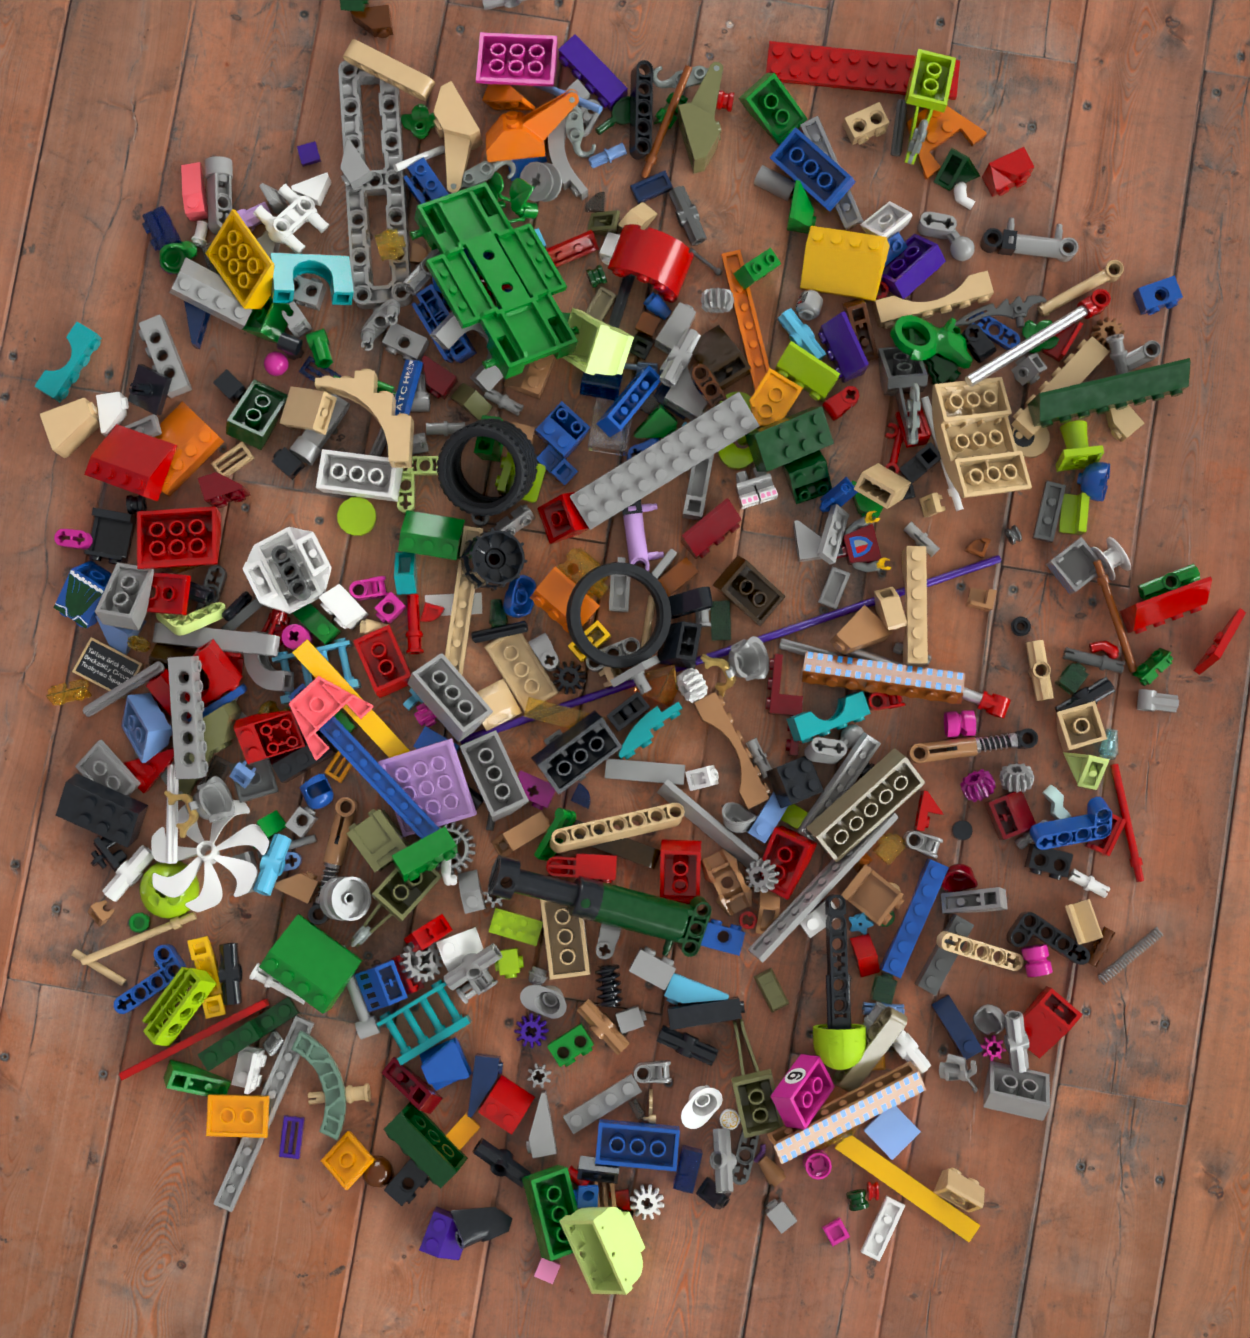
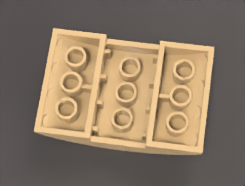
[932,377,1032,498]

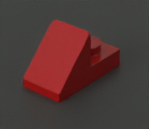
[914,791,944,831]

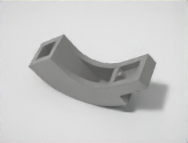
[244,631,294,692]

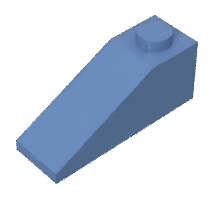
[747,791,788,844]

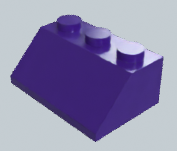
[881,233,946,299]
[818,311,869,383]

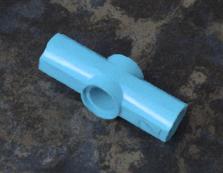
[777,308,826,360]
[253,834,292,896]

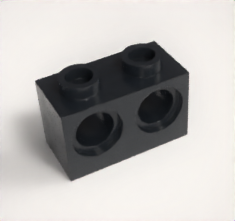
[1024,844,1073,880]

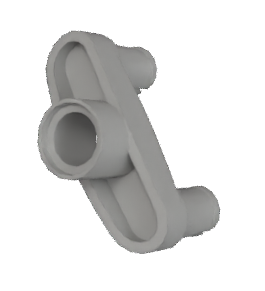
[360,299,401,351]

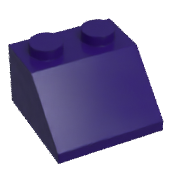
[419,1206,463,1260]

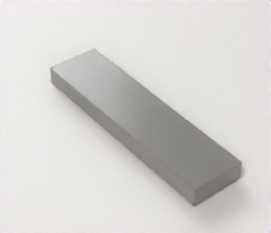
[605,758,685,785]

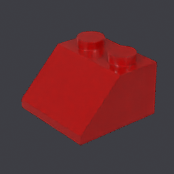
[537,492,589,544]
[478,1075,535,1135]

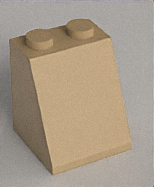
[40,398,100,458]

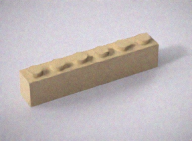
[1011,336,1109,440]

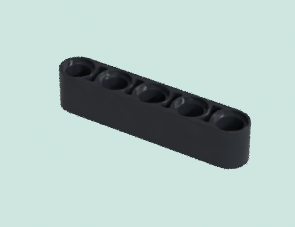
[629,60,653,160]

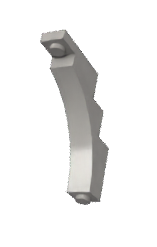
[654,302,707,421]

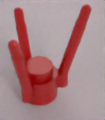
[261,609,291,648]

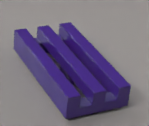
[279,1115,305,1159]

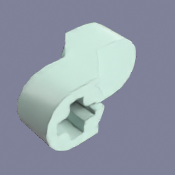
[1042,785,1072,820]

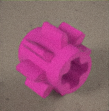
[414,703,437,727]
[980,1035,1006,1061]

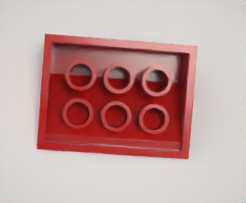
[84,424,178,501]
[137,506,221,570]
[1119,576,1212,634]

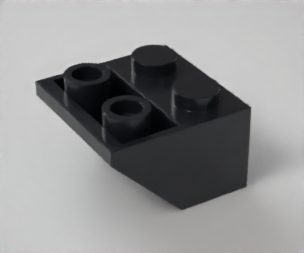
[657,621,702,669]

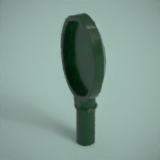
[595,96,642,135]

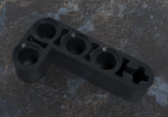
[1007,912,1090,965]

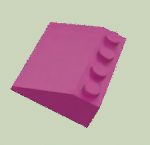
[476,32,558,87]

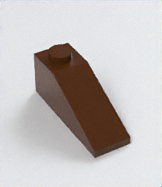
[842,298,879,361]

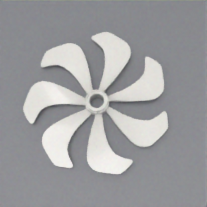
[151,800,269,912]

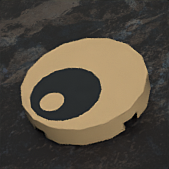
[1012,427,1050,458]

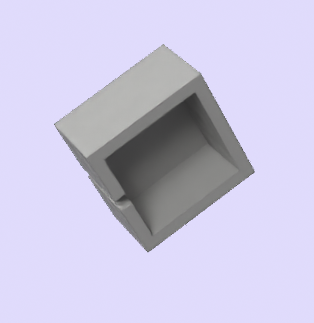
[629,946,676,991]

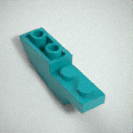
[618,702,682,760]

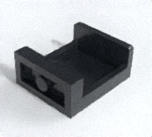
[84,507,137,565]

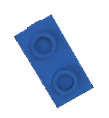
[884,232,908,267]
[820,477,858,512]

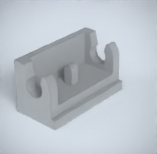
[282,301,312,339]

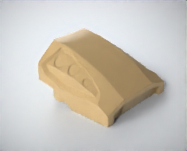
[477,678,522,731]

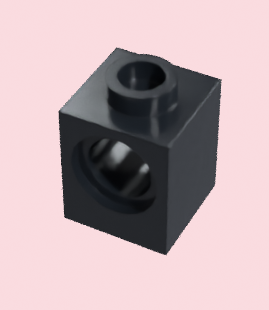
[213,369,247,403]
[272,447,305,480]

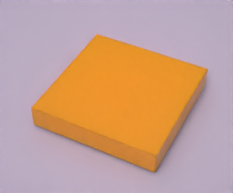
[320,1131,375,1190]

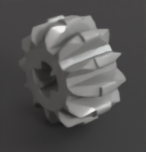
[701,288,734,314]
[999,763,1034,793]
[745,859,779,893]

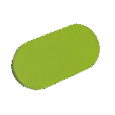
[718,391,757,470]

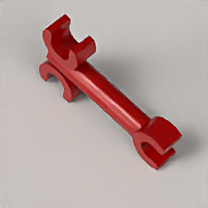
[885,423,904,474]

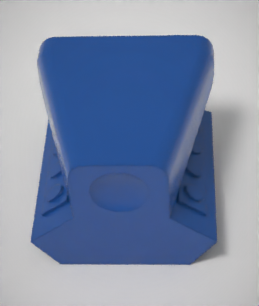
[419,1037,472,1091]

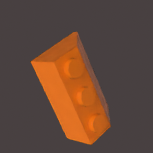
[530,566,600,633]

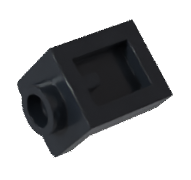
[696,1177,731,1210]

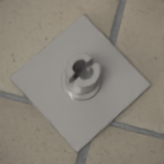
[610,655,660,695]

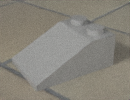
[95,562,154,631]

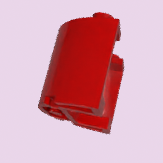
[608,224,694,303]

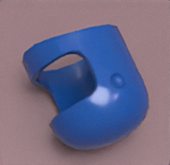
[299,774,334,809]

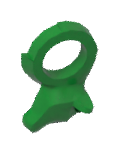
[890,315,973,369]

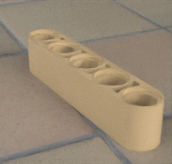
[343,39,435,101]

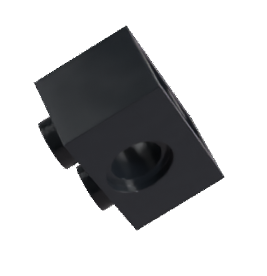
[606,691,650,732]
[384,1158,430,1206]

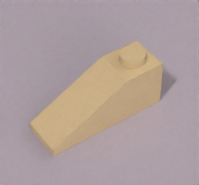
[1105,405,1144,442]

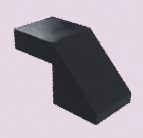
[899,442,941,484]

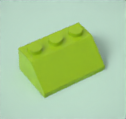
[775,341,840,402]

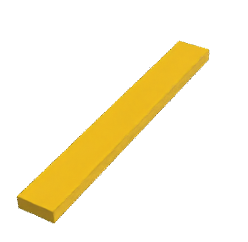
[292,639,410,758]
[834,1131,980,1242]

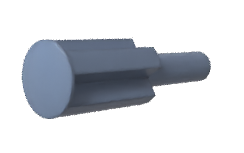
[624,362,658,373]

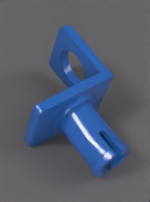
[573,1185,599,1209]

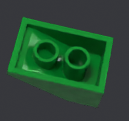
[738,73,808,145]

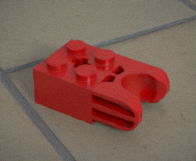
[546,853,617,884]

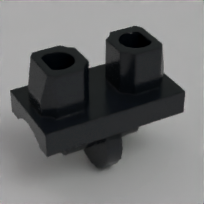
[91,837,127,872]

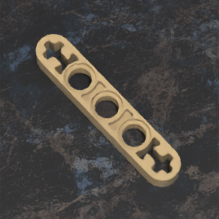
[936,931,1024,971]

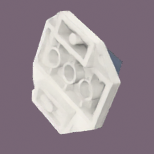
[243,527,332,614]

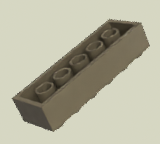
[806,748,925,863]

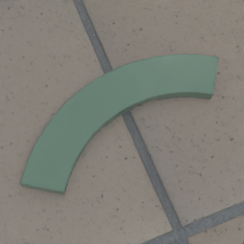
[291,1030,346,1140]

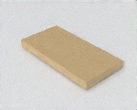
[484,633,559,713]

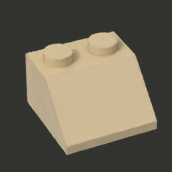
[1056,701,1107,752]
[933,1168,985,1213]

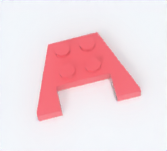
[289,676,374,761]

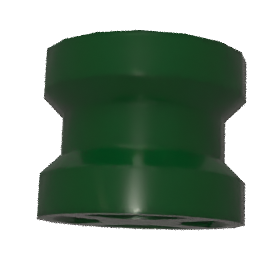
[586,265,607,288]
[846,1189,869,1211]

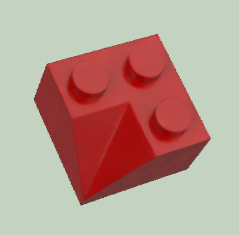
[982,147,1034,197]

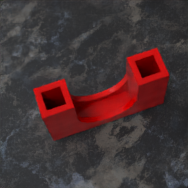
[146,639,242,719]

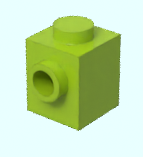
[495,948,524,978]

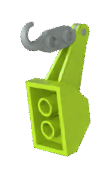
[904,49,956,165]

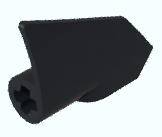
[450,1207,513,1249]

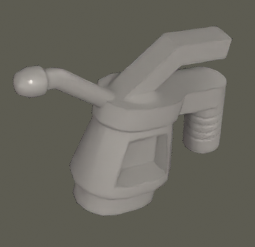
[939,1053,978,1093]

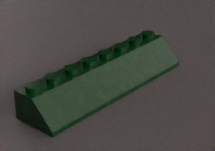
[1028,358,1191,428]

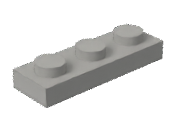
[817,504,849,565]

